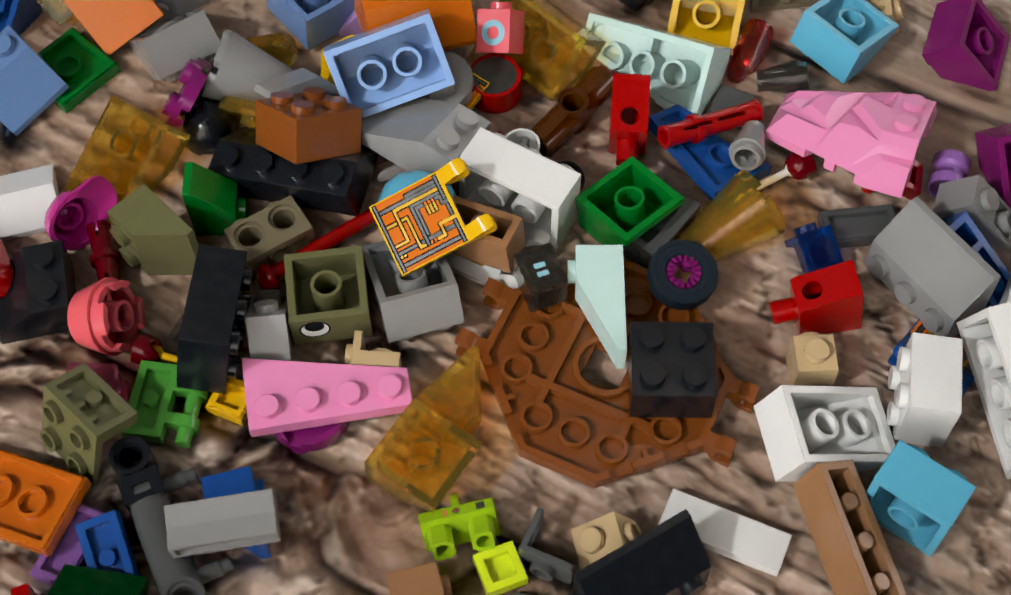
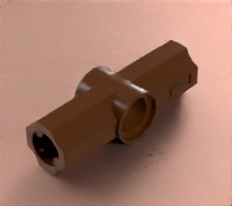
[531,65,613,157]

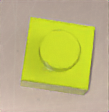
[473,540,528,595]

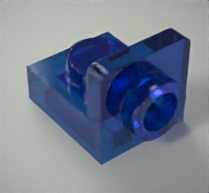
[784,222,844,274]

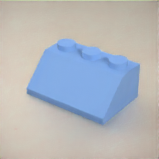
[323,9,455,118]

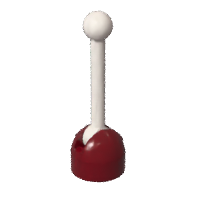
[731,152,817,204]

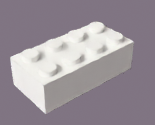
[957,302,1011,479]

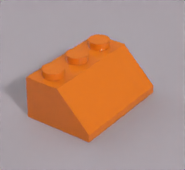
[354,0,477,50]

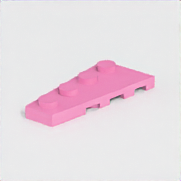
[241,358,414,437]

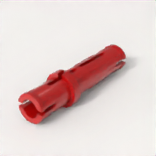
[657,99,764,149]

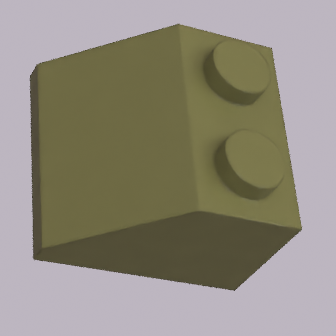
[107,184,199,275]

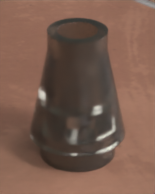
[756,59,809,93]

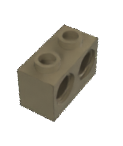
[223,195,316,282]

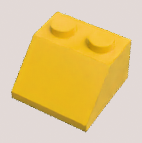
[667,0,746,56]

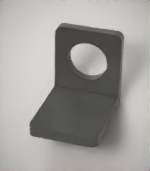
[519,507,575,584]

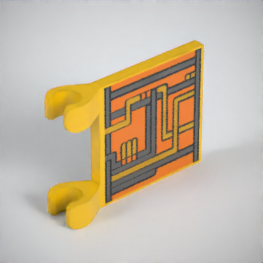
[369,158,498,277]

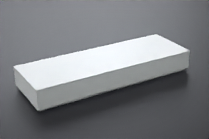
[658,488,792,577]

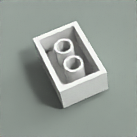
[458,127,581,249]

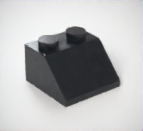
[0,240,76,344]

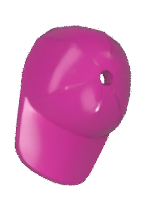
[44,175,117,251]

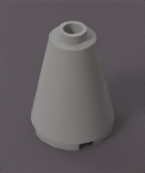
[202,29,293,105]

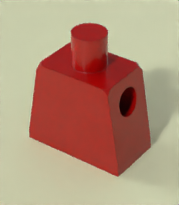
[608,73,651,166]
[769,260,864,335]

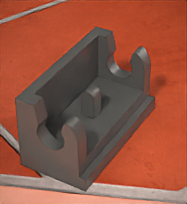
[623,190,702,269]

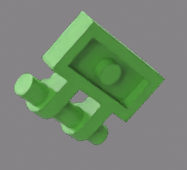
[121,360,209,448]

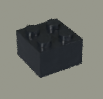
[628,321,717,418]

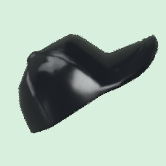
[183,88,239,155]

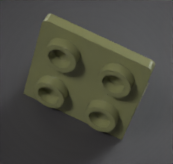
[40,362,138,487]

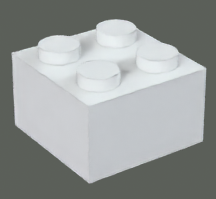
[886,332,963,448]

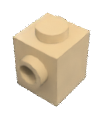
[786,332,839,386]

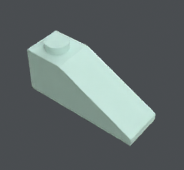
[567,245,627,369]

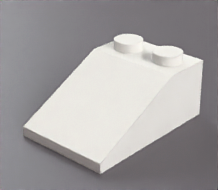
[753,385,896,482]

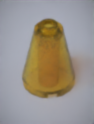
[678,170,786,263]

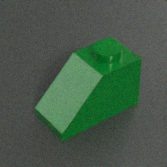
[182,162,249,236]

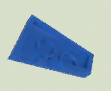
[648,104,772,202]

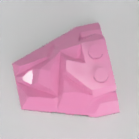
[765,91,937,198]

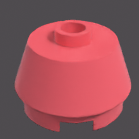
[67,277,146,356]

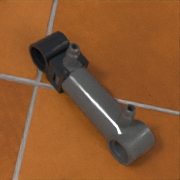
[108,436,234,595]

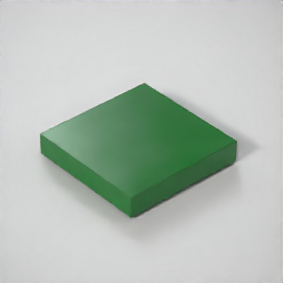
[38,27,121,114]

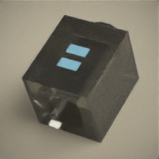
[513,243,568,313]

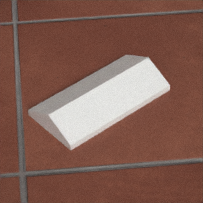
[0,164,63,242]

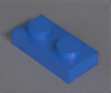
[75,510,140,576]

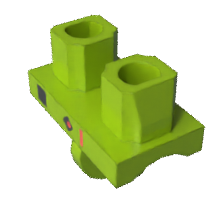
[418,492,501,561]

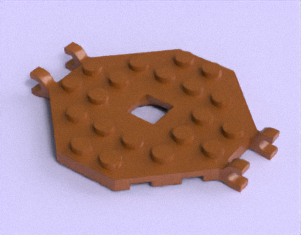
[455,260,761,489]

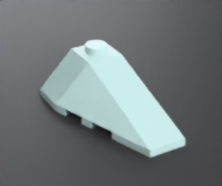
[581,13,731,115]

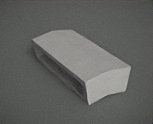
[164,488,281,559]

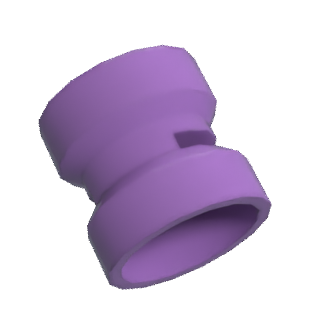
[926,149,971,198]

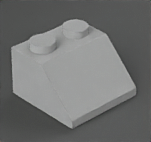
[128,9,220,83]

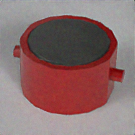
[470,54,524,114]

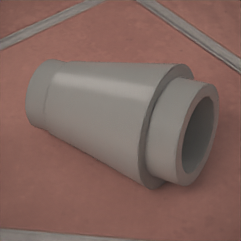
[729,120,766,171]

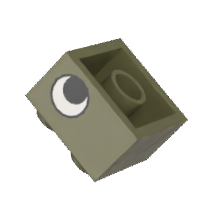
[284,245,373,345]

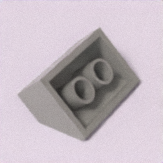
[864,196,1001,337]

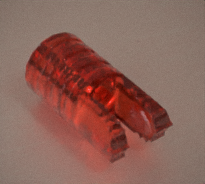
[726,18,774,84]

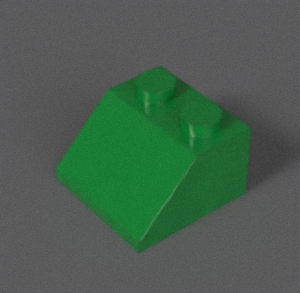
[575,156,685,247]

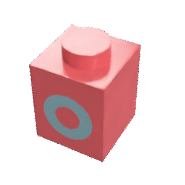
[476,2,525,54]

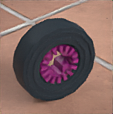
[647,239,719,310]

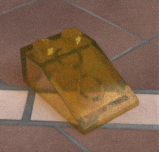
[62,95,191,221]

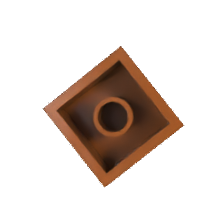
[255,87,362,165]

